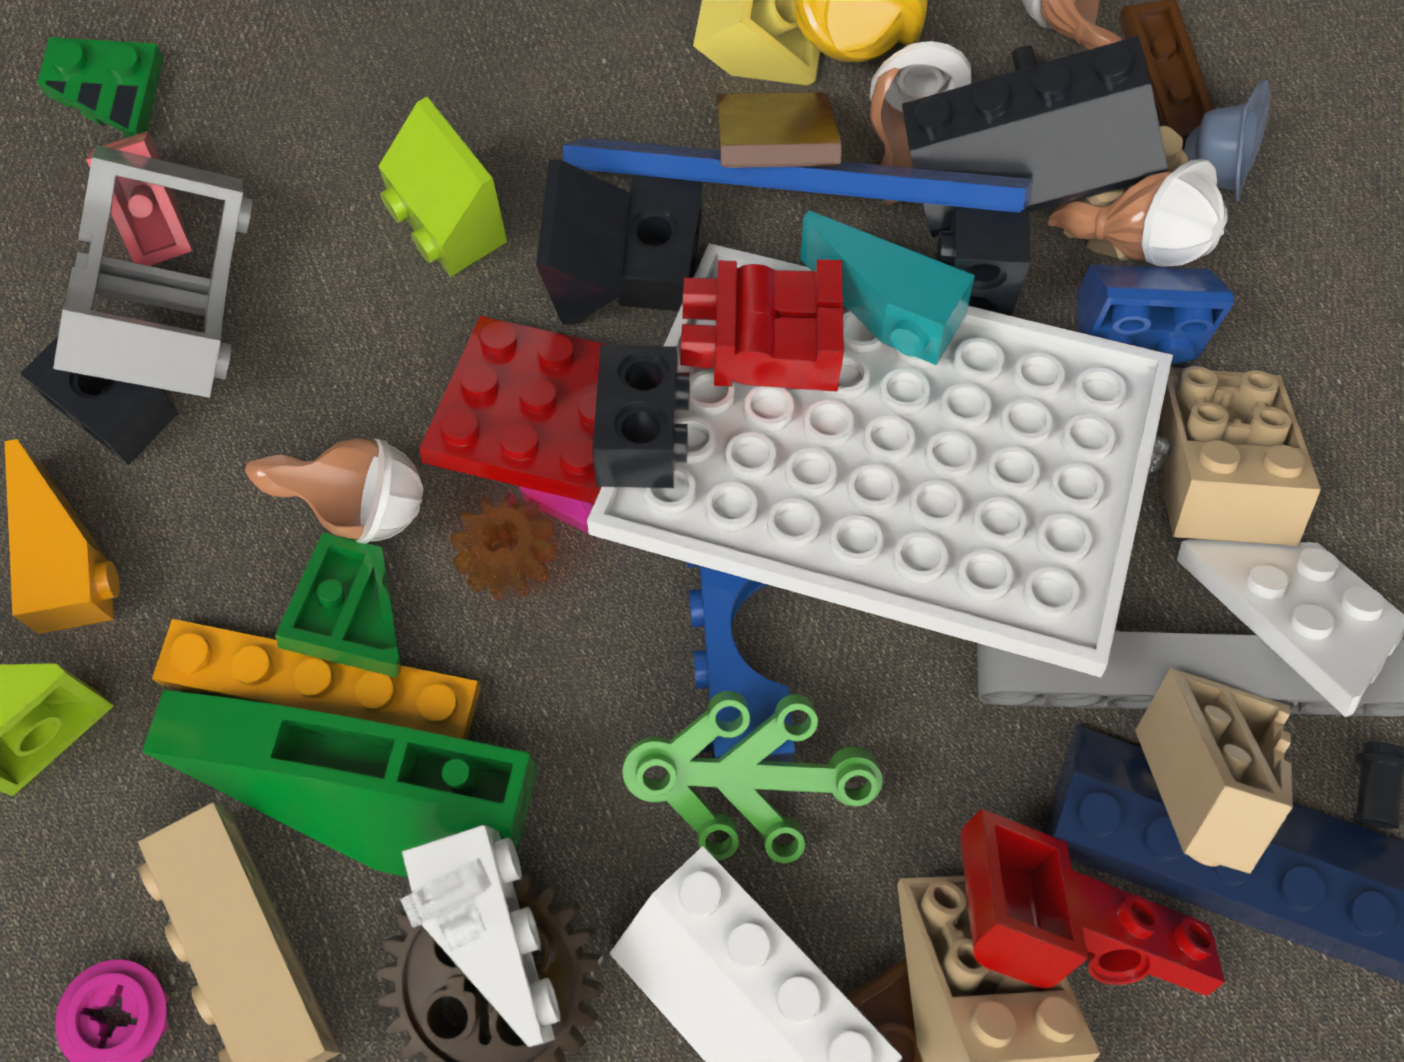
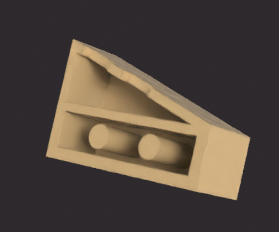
[1135,668,1293,874]

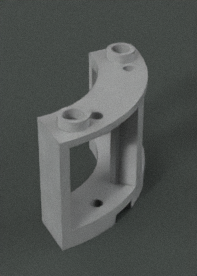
[53,145,253,398]

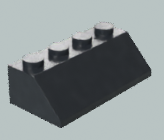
[902,36,1168,238]

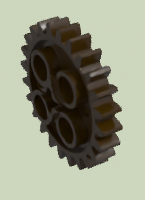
[377,870,605,1062]

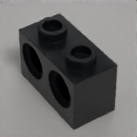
[936,207,1031,316]
[592,345,690,488]

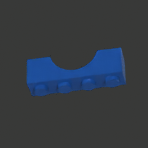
[687,562,795,762]

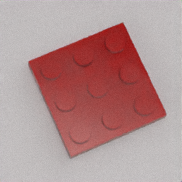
[420,316,608,504]

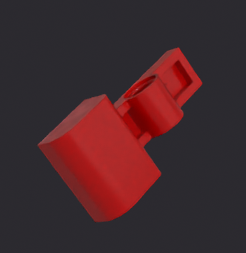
[960,808,1225,996]

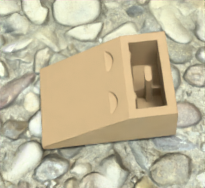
[1161,366,1321,546]
[897,876,1100,1062]

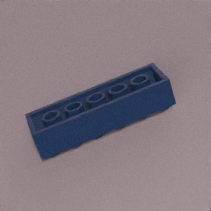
[1043,725,1404,983]

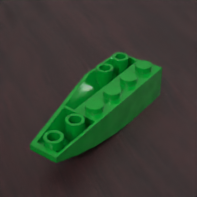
[142,690,538,878]

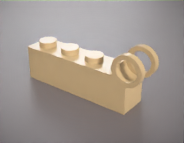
[138,802,341,1062]

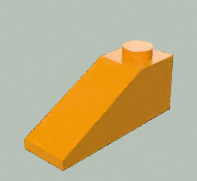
[4,439,120,634]

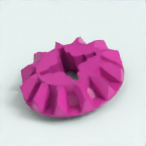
[55,960,170,1062]

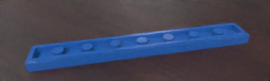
[563,138,1033,213]

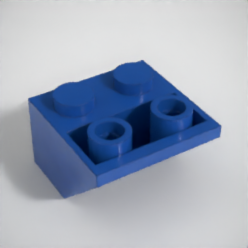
[1077,264,1234,364]

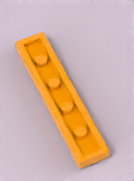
[152,619,481,740]

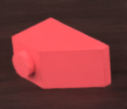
[86,131,193,266]

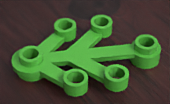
[623,691,883,863]

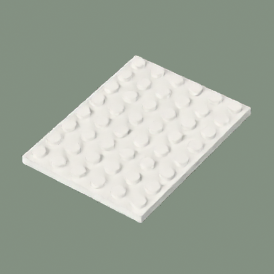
[587,243,1173,677]

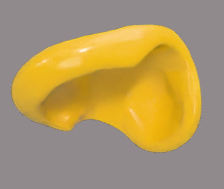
[794,0,928,63]

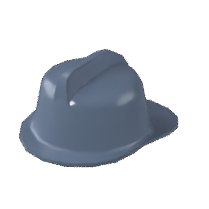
[1184,80,1270,202]

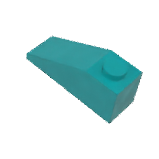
[800,210,975,366]

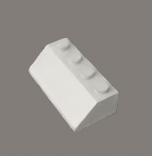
[609,846,902,1062]

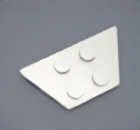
[1177,539,1404,717]

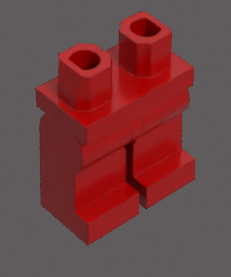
[680,259,844,392]

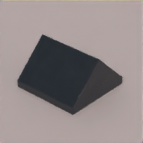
[536,160,630,325]

